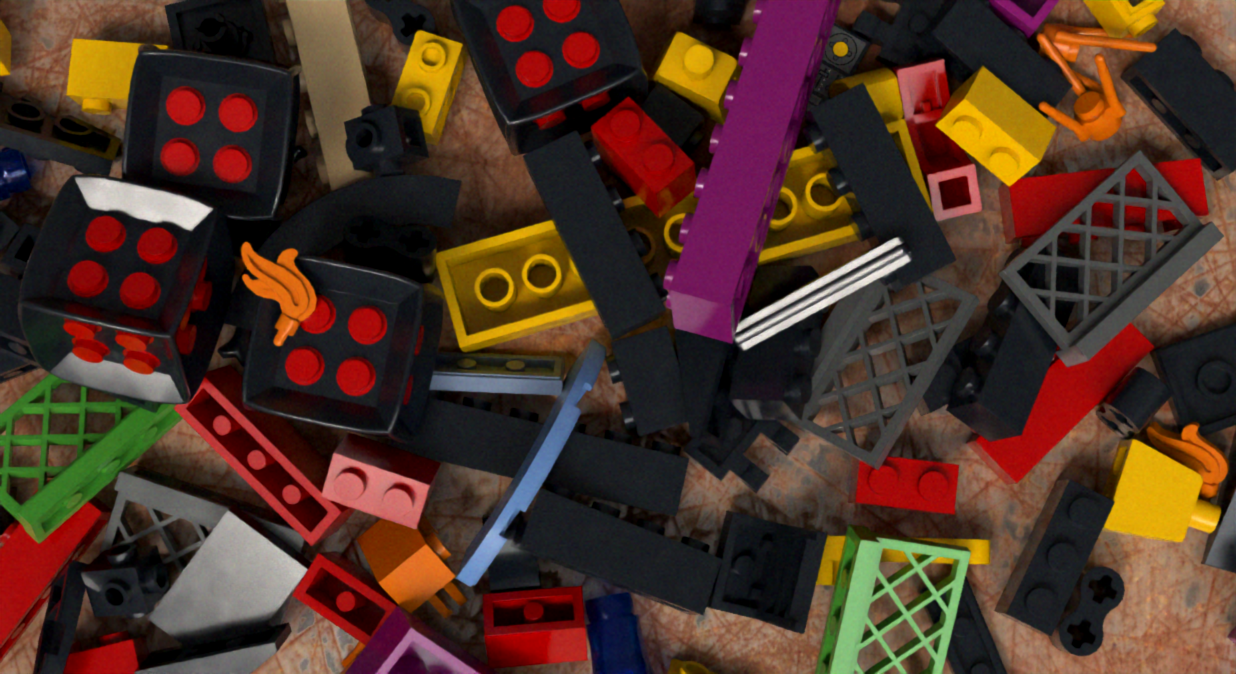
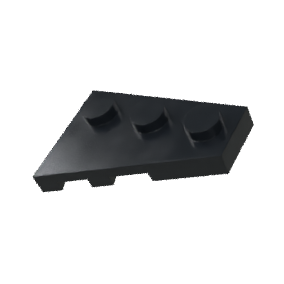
[0,82,121,176]

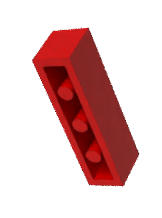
[998,158,1209,247]
[966,308,1155,485]
[173,365,356,546]
[0,479,113,663]

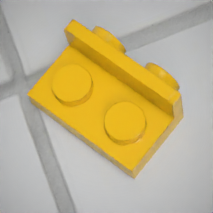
[390,30,468,146]

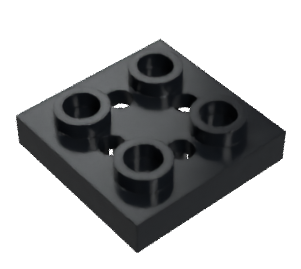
[165,0,277,63]

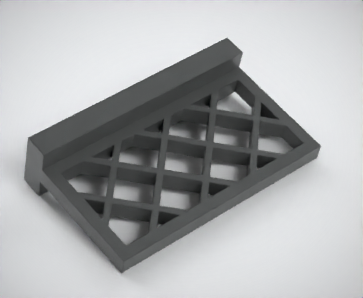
[998,150,1224,367]
[785,275,980,470]
[99,465,310,627]

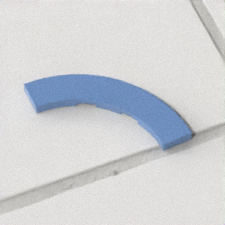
[456,339,606,587]

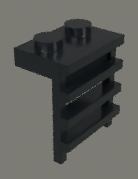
[706,510,827,634]

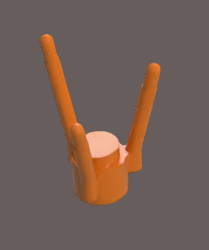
[1036,22,1157,95]
[1037,33,1126,142]

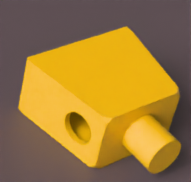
[648,31,742,124]
[1102,439,1221,542]

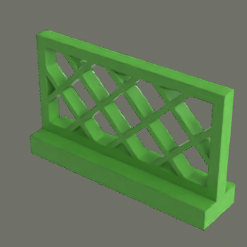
[0,373,183,544]
[815,524,971,674]

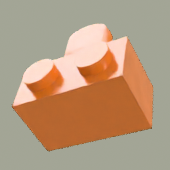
[356,513,469,619]

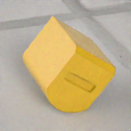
[829,68,904,124]

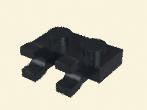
[850,0,948,68]
[683,405,800,493]

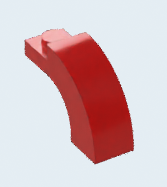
[892,56,982,221]

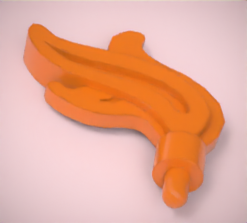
[241,241,317,346]
[1147,421,1229,502]

